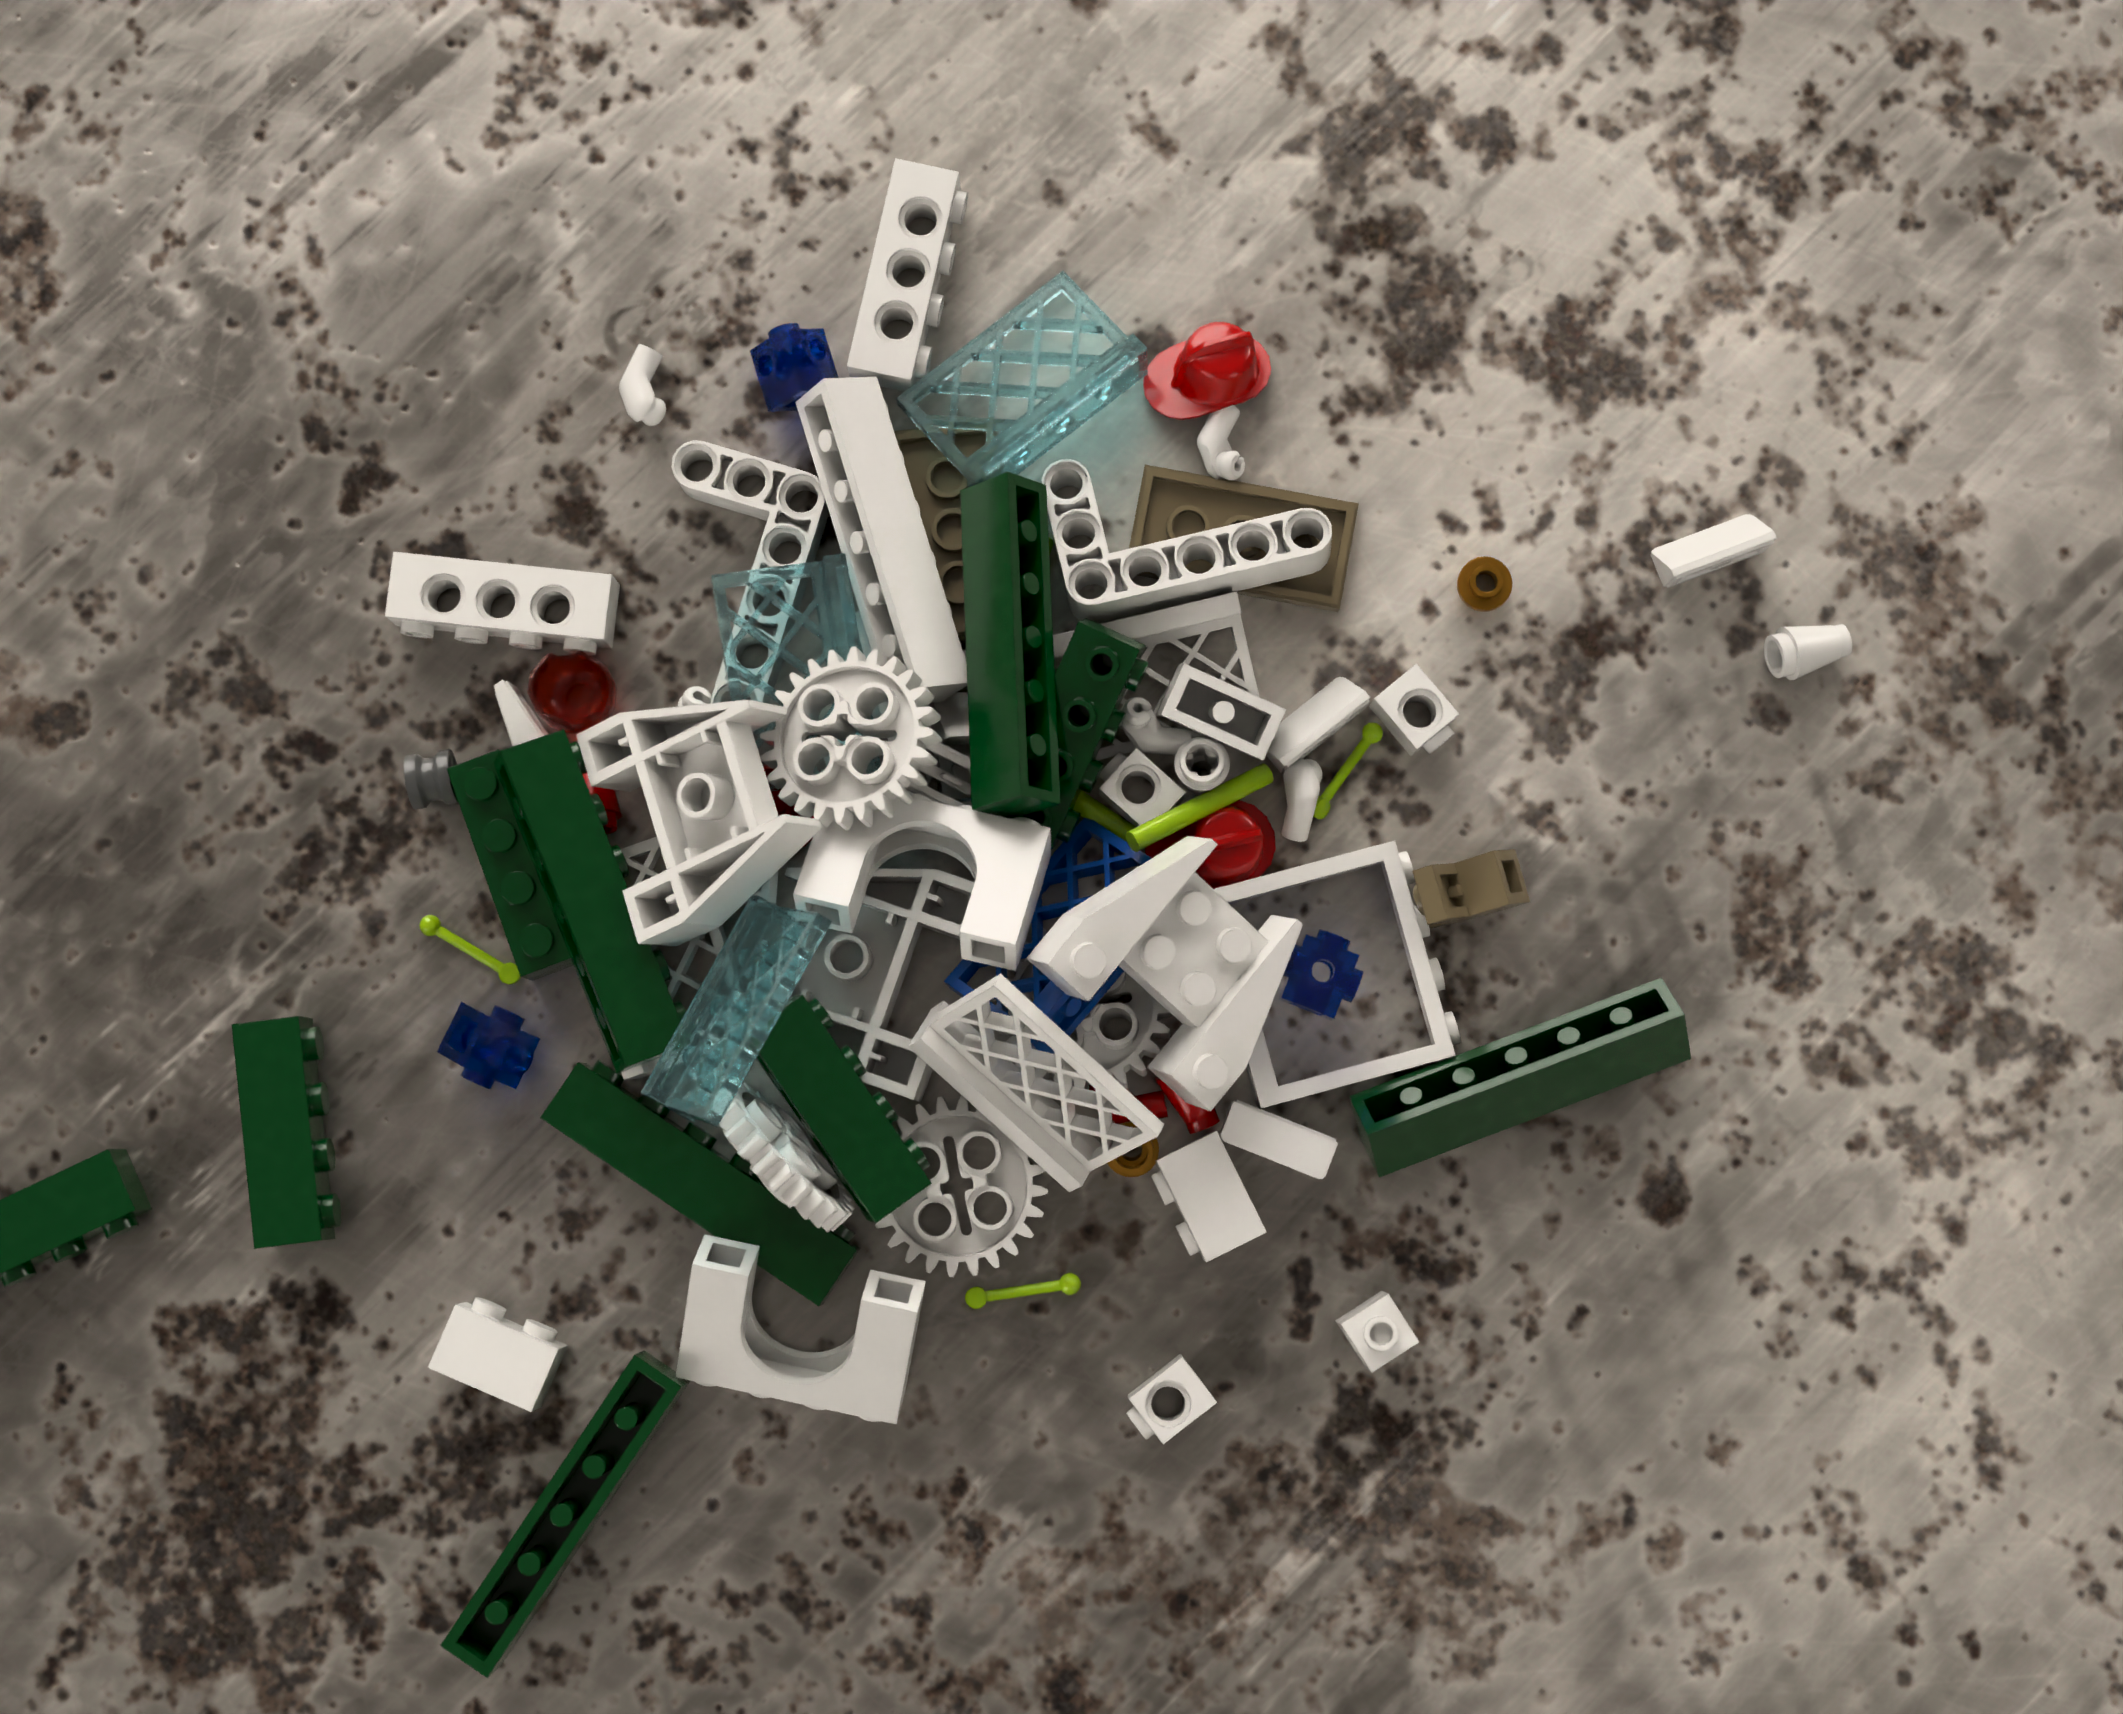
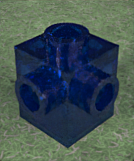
[750,323,839,412]
[1278,929,1364,1020]
[437,1002,540,1090]

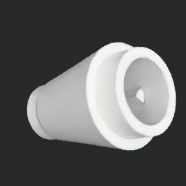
[1764,624,1852,680]
[1174,737,1230,795]

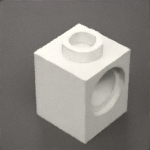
[1369,663,1459,756]
[1099,748,1186,827]
[1335,1291,1419,1373]
[1126,1353,1217,1444]

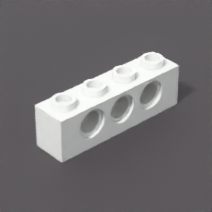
[847,158,968,394]
[385,552,620,655]

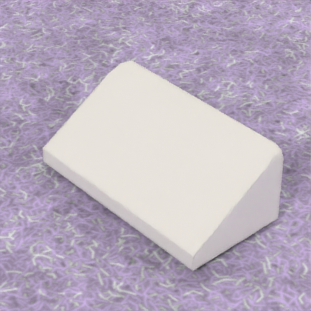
[1651,514,1777,588]
[1266,677,1370,773]
[1220,1100,1338,1179]

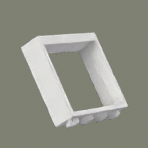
[1214,840,1461,1109]

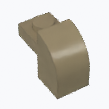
[1412,849,1530,928]

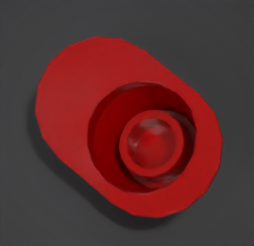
[1143,321,1271,420]
[1145,800,1276,889]

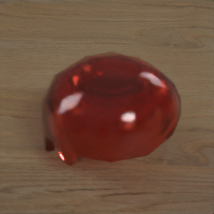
[527,650,617,734]

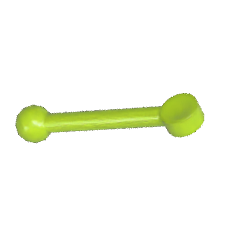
[1313,722,1383,820]
[419,915,521,985]
[965,1273,1081,1309]

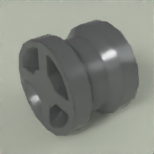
[404,749,458,810]

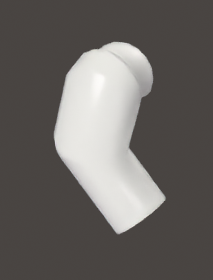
[1197,405,1245,480]

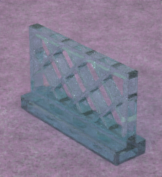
[896,271,1148,487]
[711,553,881,792]
[640,895,832,1127]

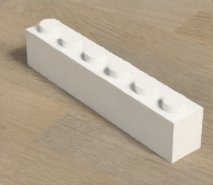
[795,377,967,703]

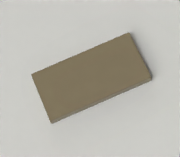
[894,419,1002,640]
[1129,464,1359,612]

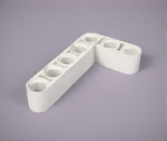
[671,440,829,733]
[1041,459,1332,624]

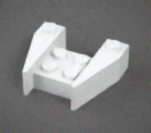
[576,700,823,946]
[1027,836,1303,1111]
[743,867,975,1102]

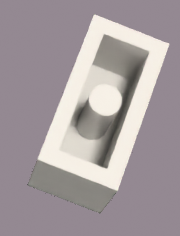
[1156,663,1286,760]
[1150,1131,1267,1262]
[428,1297,568,1412]

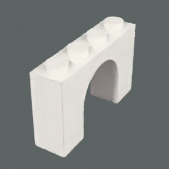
[793,793,1051,971]
[676,1234,926,1424]

